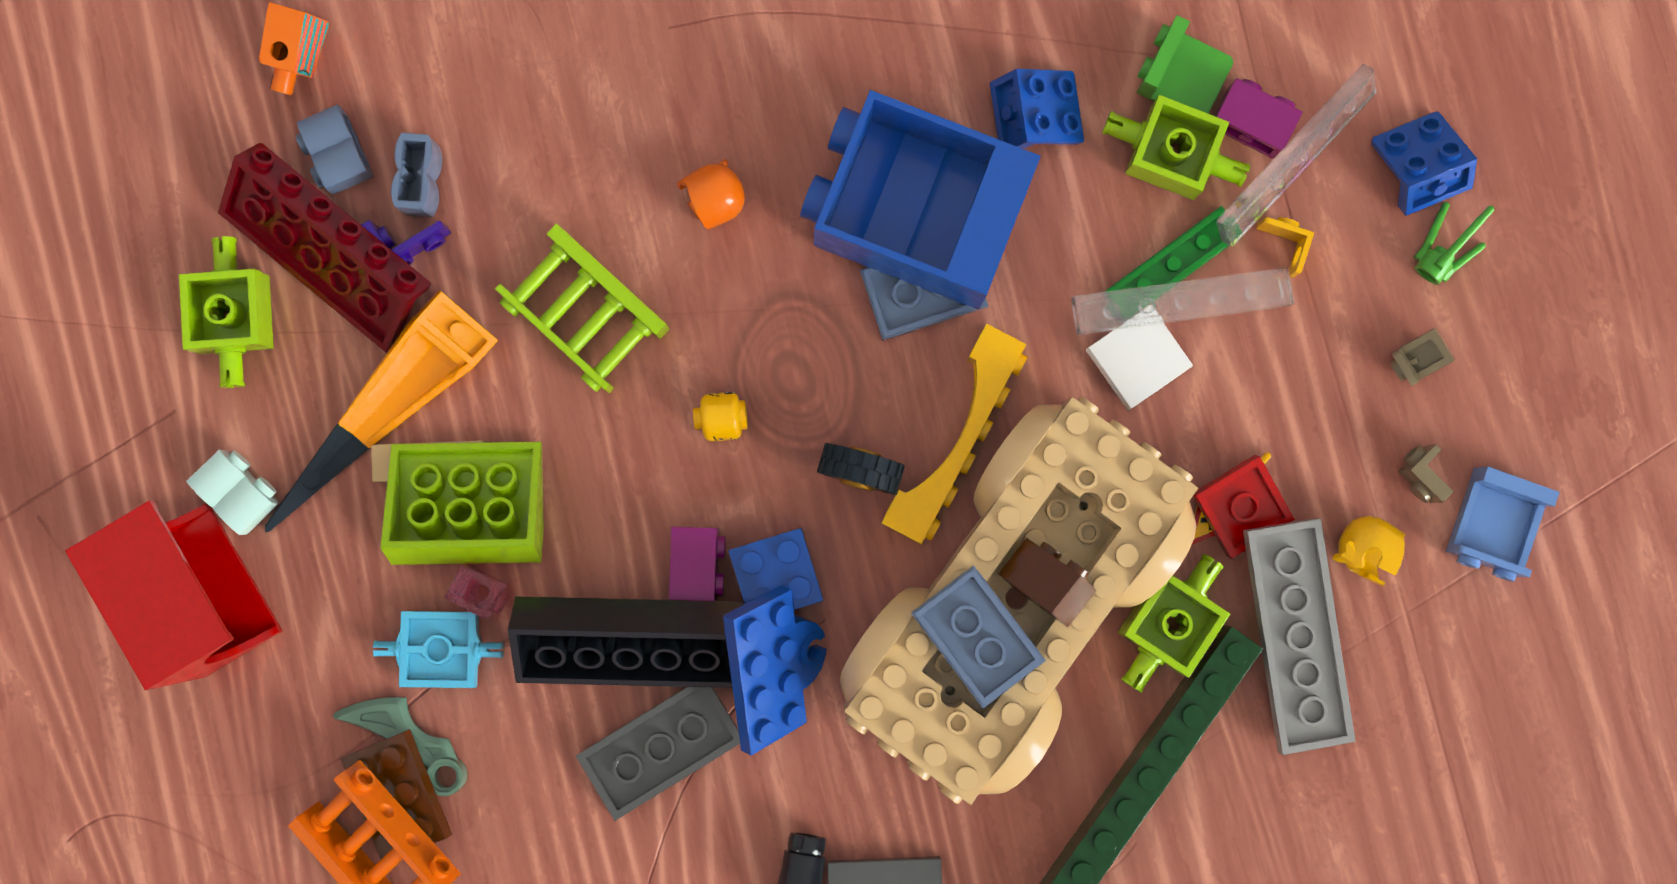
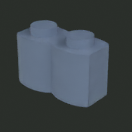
[296,104,374,195]
[391,133,443,218]

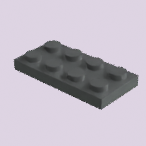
[576,687,740,821]

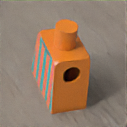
[259,2,330,95]

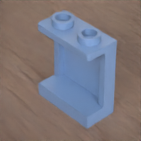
[1446,466,1560,582]

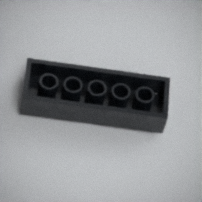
[508,596,745,688]

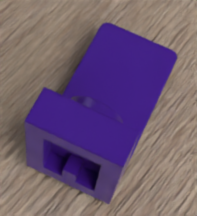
[361,220,451,265]

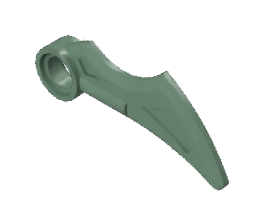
[333,697,468,796]

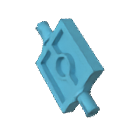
[373,611,504,688]

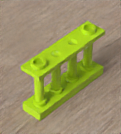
[495,223,670,393]

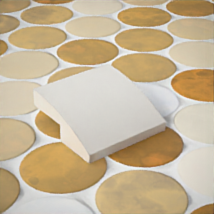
[1086,305,1193,410]

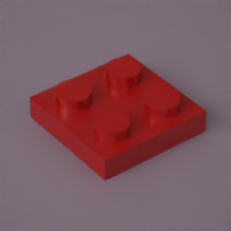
[1193,455,1295,559]

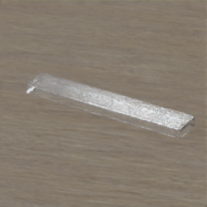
[1216,64,1377,247]
[1071,267,1295,335]

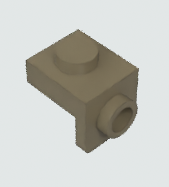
[1391,327,1455,386]
[1398,444,1454,503]

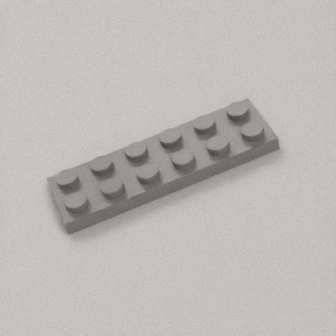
[1243,518,1356,755]

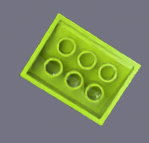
[380,442,544,565]

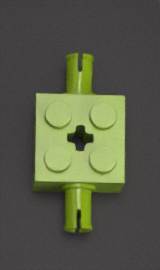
[1102,95,1250,200]
[179,236,274,388]
[1117,554,1230,693]

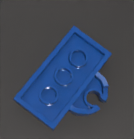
[723,586,827,756]

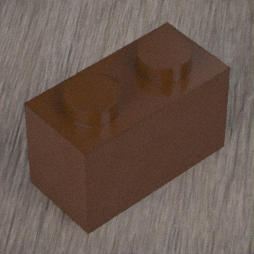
[998,538,1096,627]

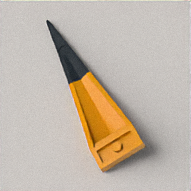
[265,289,498,532]

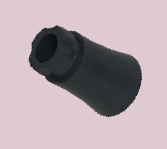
[778,832,826,884]

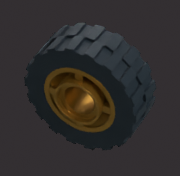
[817,443,905,495]

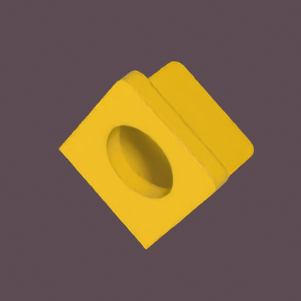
[1256,217,1314,278]

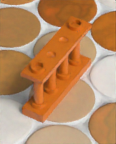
[288,760,461,884]

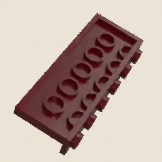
[218,143,431,353]

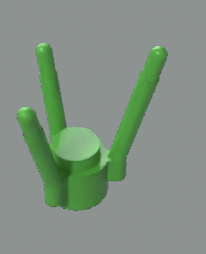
[1414,202,1494,285]

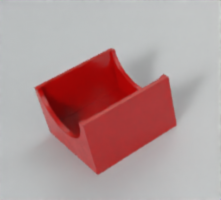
[65,500,283,691]

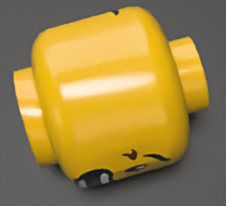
[693,392,748,442]

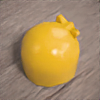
[1332,516,1406,586]

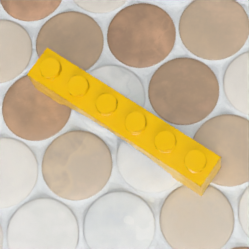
[881,324,1028,544]

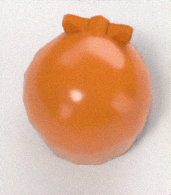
[677,159,745,230]

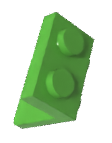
[1136,15,1233,114]

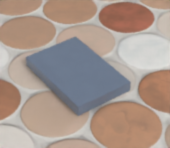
[860,267,988,341]
[911,565,1046,708]

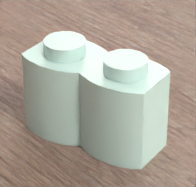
[186,449,279,535]

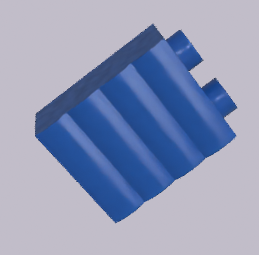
[800,90,1041,310]

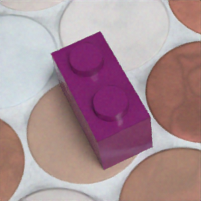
[1214,78,1303,160]
[669,527,726,601]

